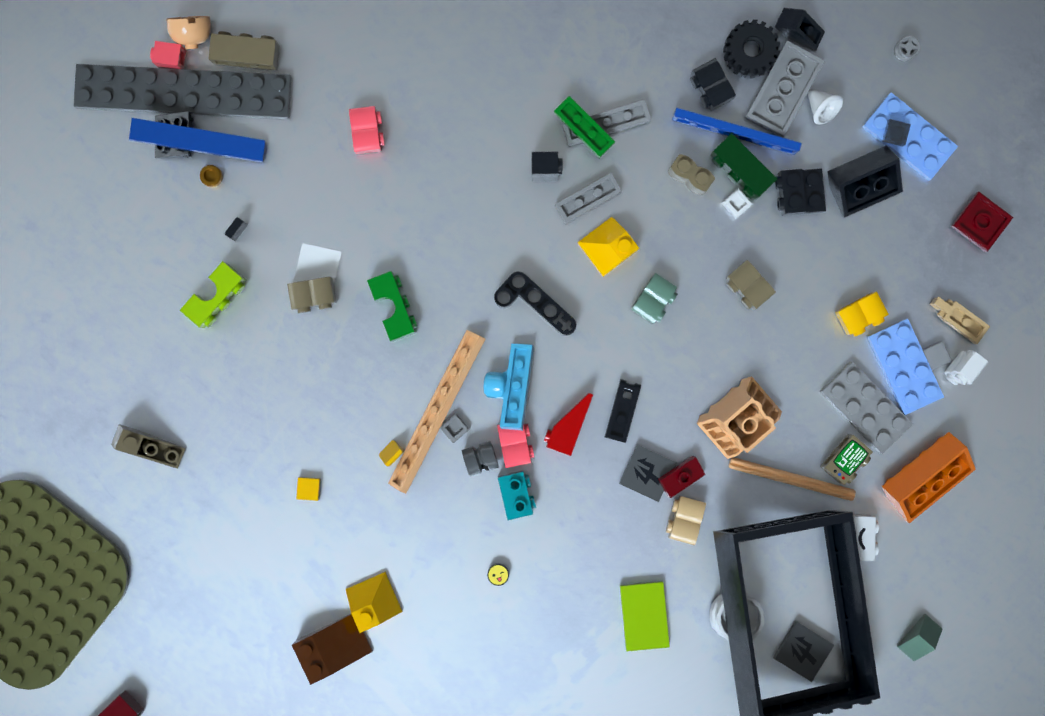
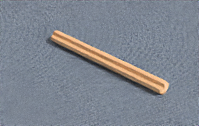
[729,457,856,501]

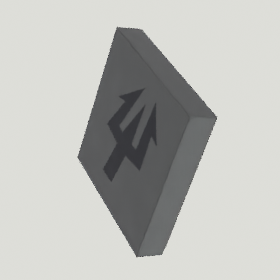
[619,445,677,502]
[773,621,834,682]

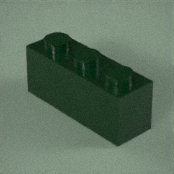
[710,133,777,200]

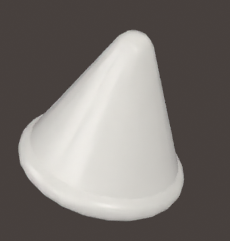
[808,89,843,125]

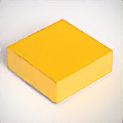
[296,477,321,501]

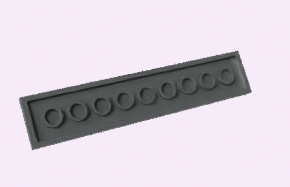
[73,64,292,119]

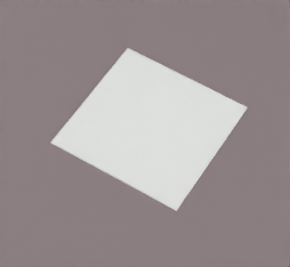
[293,243,342,284]

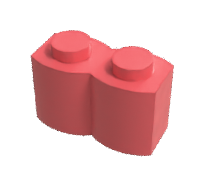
[349,106,385,154]
[497,423,534,468]

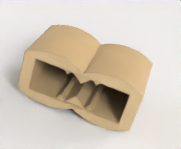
[666,495,706,545]

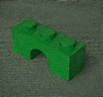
[367,271,418,342]

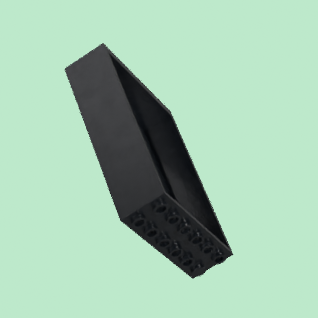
[713,510,880,716]

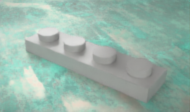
[562,99,651,147]

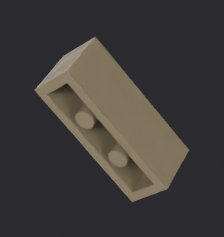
[208,31,280,71]

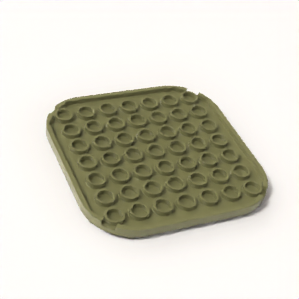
[0,480,129,690]

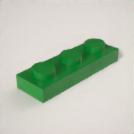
[554,96,615,159]

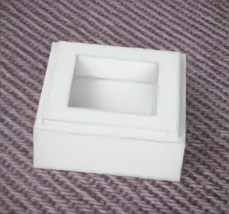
[722,188,753,219]

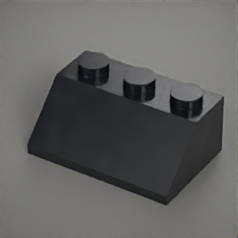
[827,145,903,218]

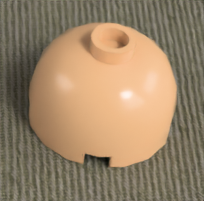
[166,16,211,49]

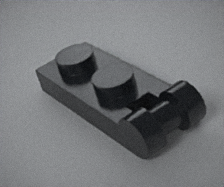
[604,379,641,443]

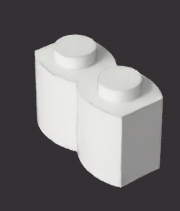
[945,350,988,385]

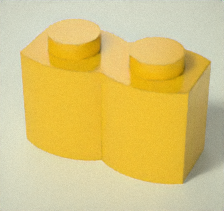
[835,291,889,337]

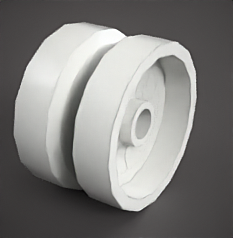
[709,594,764,640]

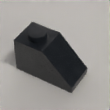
[775,8,825,51]

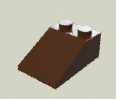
[292,614,373,685]

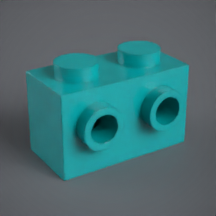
[498,471,536,520]

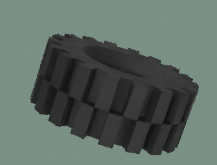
[723,19,780,79]

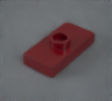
[658,456,706,498]

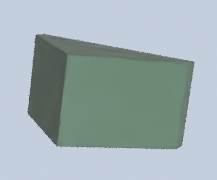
[897,614,942,661]

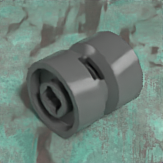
[462,441,499,477]

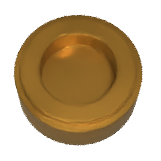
[200,165,223,187]

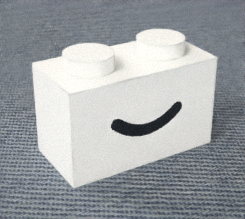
[853,515,879,561]

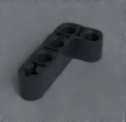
[494,271,576,336]

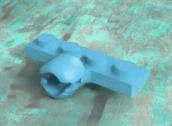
[483,343,534,431]

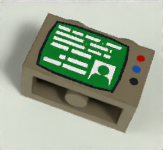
[820,434,873,485]

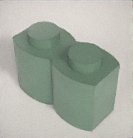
[631,273,678,324]

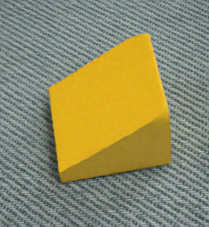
[379,440,404,467]

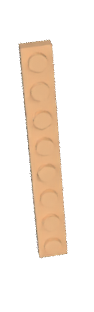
[388,330,485,494]

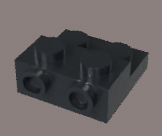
[775,168,826,216]

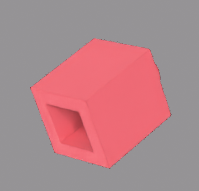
[150,41,186,69]

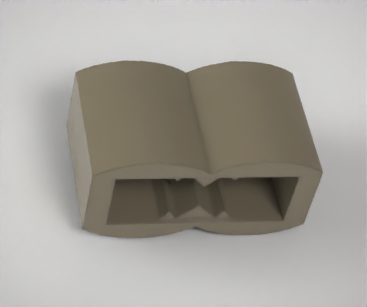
[668,154,715,195]
[726,260,776,310]
[287,277,337,313]

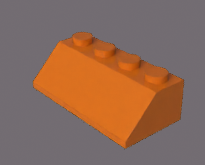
[882,432,976,523]

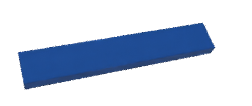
[672,108,802,155]
[129,118,265,163]

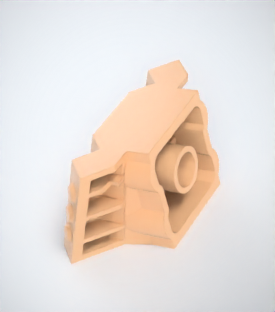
[697,376,782,459]

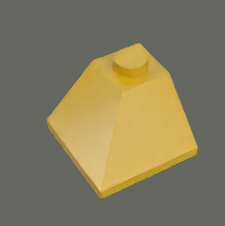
[577,217,639,277]
[345,571,402,633]

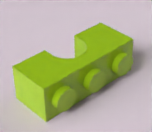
[180,261,247,329]

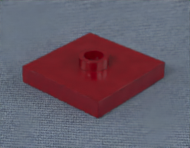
[951,192,1014,252]

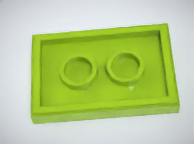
[620,581,670,651]

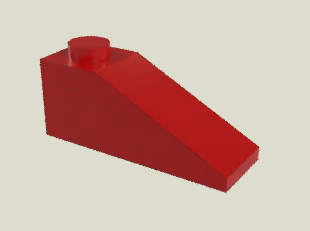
[544,393,593,456]

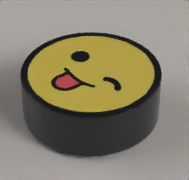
[487,563,509,586]

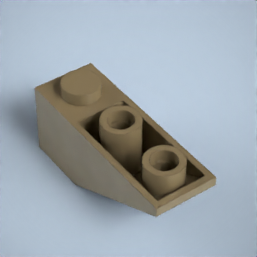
[111,424,185,469]

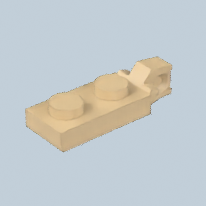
[930,297,990,344]

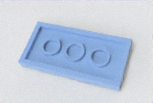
[862,92,958,181]
[867,319,944,415]

